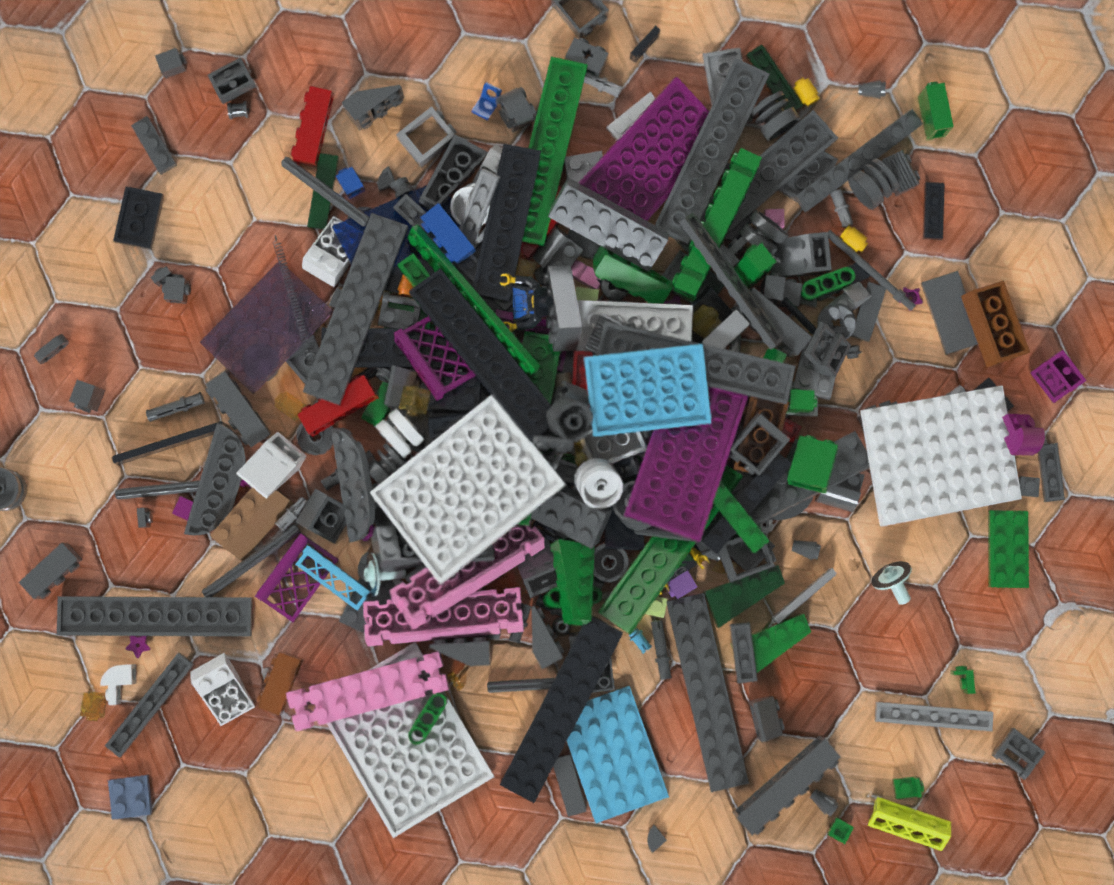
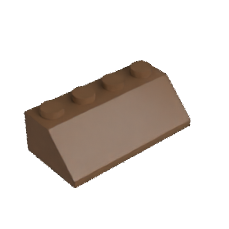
[210,487,294,561]

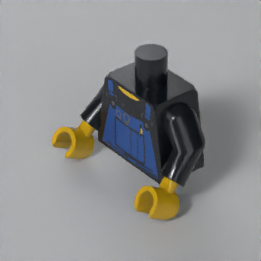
[500,273,554,333]

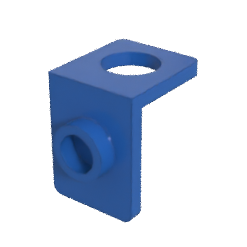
[471,82,502,120]

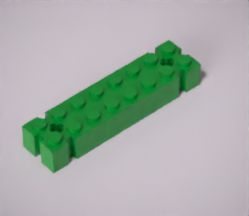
[672,148,762,302]

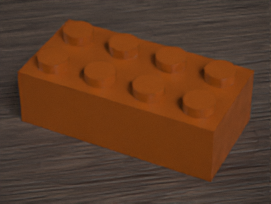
[961,281,1030,367]
[730,396,789,474]

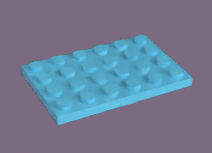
[584,344,711,437]
[567,686,669,823]

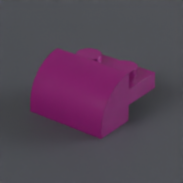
[1030,350,1087,403]
[1002,414,1045,456]

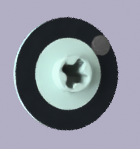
[364,553,406,596]
[871,561,912,605]

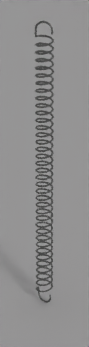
[273,235,315,366]

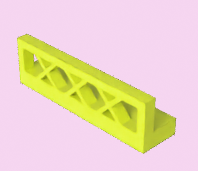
[868,797,951,851]

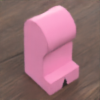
[571,260,602,290]

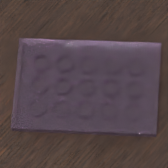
[200,260,334,394]

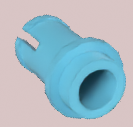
[629,628,652,654]

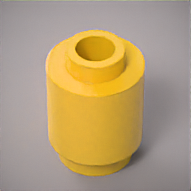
[793,77,820,107]
[839,226,868,252]

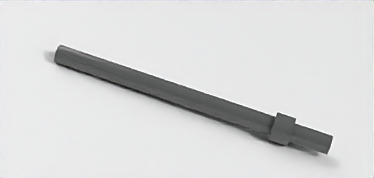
[828,230,916,311]

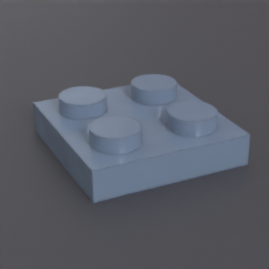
[108,775,153,820]

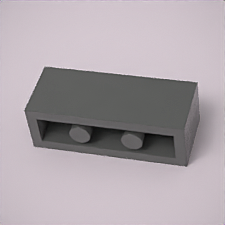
[18,542,83,600]

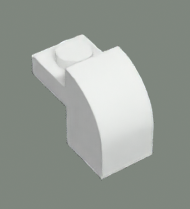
[100,664,136,705]

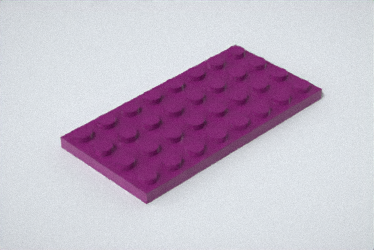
[578,77,709,221]
[624,386,748,542]

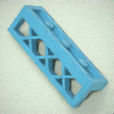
[295,545,371,611]

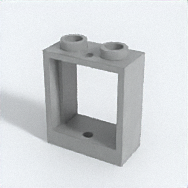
[396,106,457,168]
[701,310,750,349]

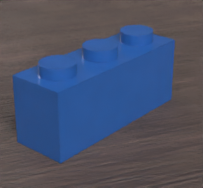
[420,203,476,265]

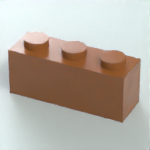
[257,651,303,715]

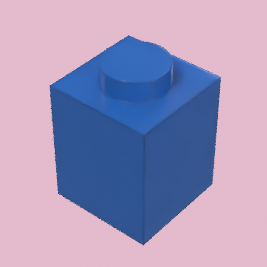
[336,167,365,199]

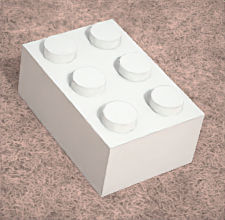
[581,429,648,464]

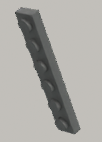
[105,652,195,758]

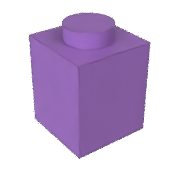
[666,570,697,599]

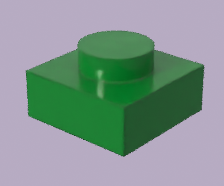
[827,817,854,844]

